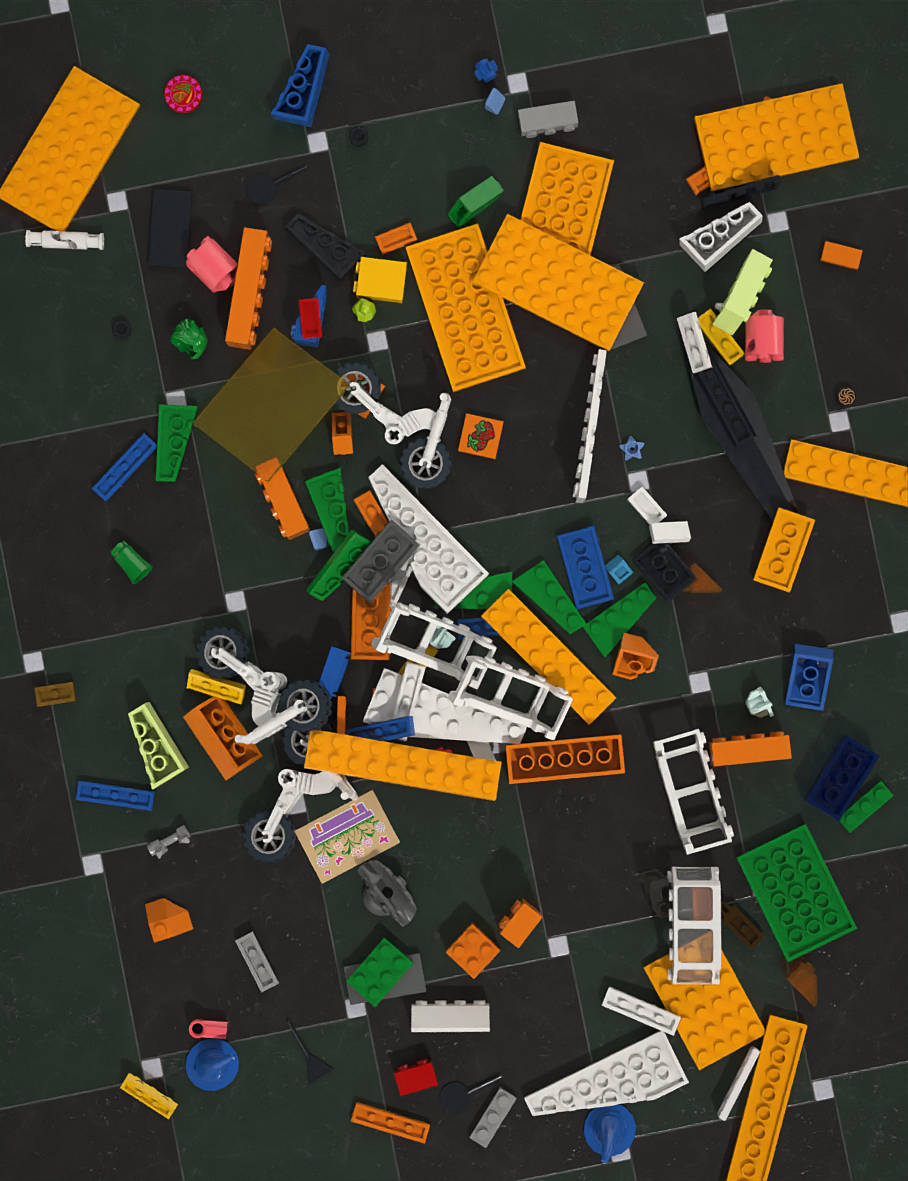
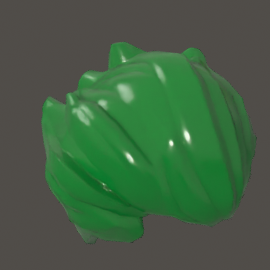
[171,318,208,359]

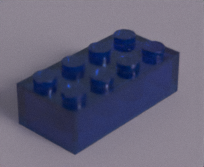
[803,735,880,822]

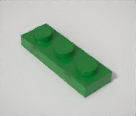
[837,781,894,833]

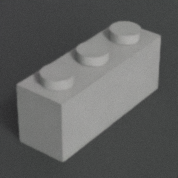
[518,101,578,138]

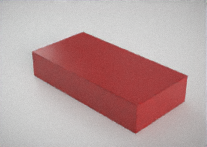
[299,298,322,339]

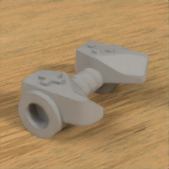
[147,825,190,859]

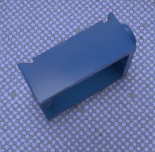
[319,646,351,699]

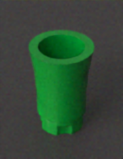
[110,541,153,584]

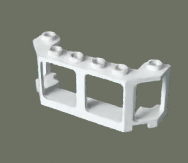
[371,602,497,689]
[448,656,573,740]
[653,729,734,855]

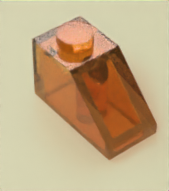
[683,563,722,594]
[785,961,817,1007]

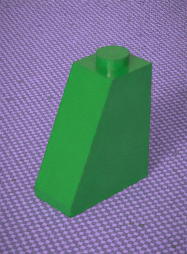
[447,176,504,229]

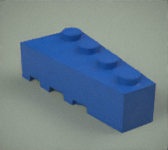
[271,44,330,127]

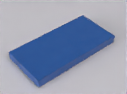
[557,525,614,609]

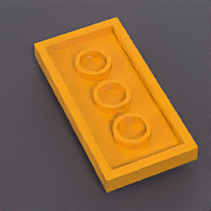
[753,507,815,592]

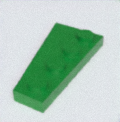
[156,404,198,482]
[304,468,349,553]
[306,530,372,601]
[512,560,586,635]
[435,572,512,609]
[583,583,656,658]

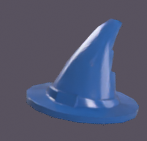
[185,1038,239,1091]
[584,1104,636,1163]

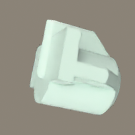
[425,625,456,649]
[745,687,774,718]

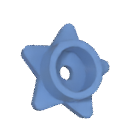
[619,436,644,460]

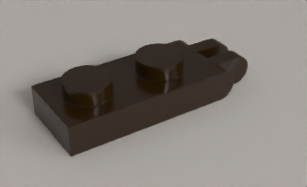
[721,902,765,950]

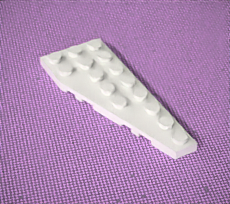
[573,349,607,503]
[369,464,489,614]
[363,668,527,744]
[524,1030,689,1116]

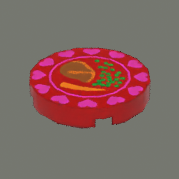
[164,75,202,113]

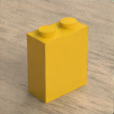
[353,257,407,303]

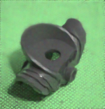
[358,860,417,926]

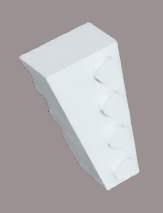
[679,202,763,272]

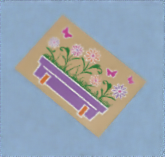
[295,790,400,884]

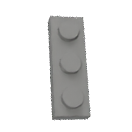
[235,931,279,993]
[469,1087,517,1148]

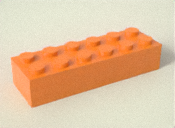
[225,227,272,350]
[505,734,625,784]

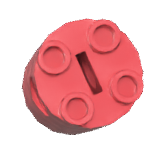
[186,236,238,293]
[745,310,784,363]

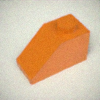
[332,412,353,455]

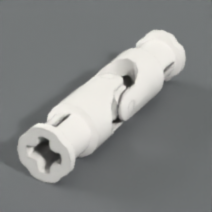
[25,230,104,250]

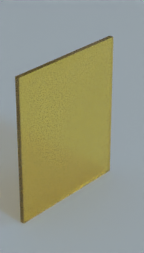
[193,328,350,482]

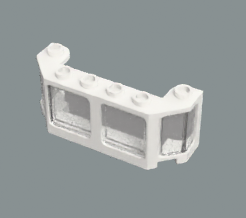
[667,867,721,984]

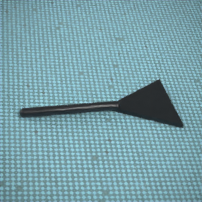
[287,1020,333,1084]

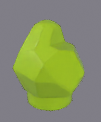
[352,298,376,322]

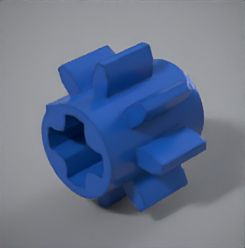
[474,58,498,83]

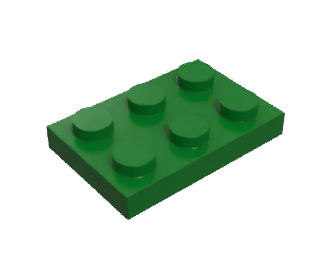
[346,937,413,1007]

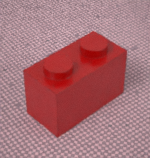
[394,1058,438,1096]

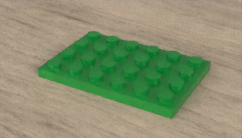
[736,824,857,962]

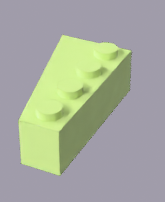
[712,249,772,335]
[128,702,189,790]

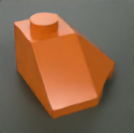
[612,633,659,680]
[145,898,194,943]

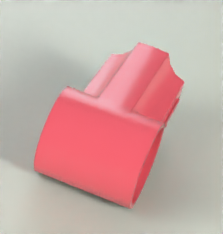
[189,1019,228,1039]

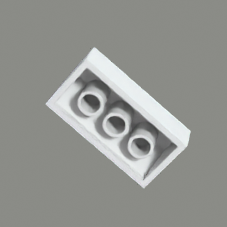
[411,1000,490,1032]

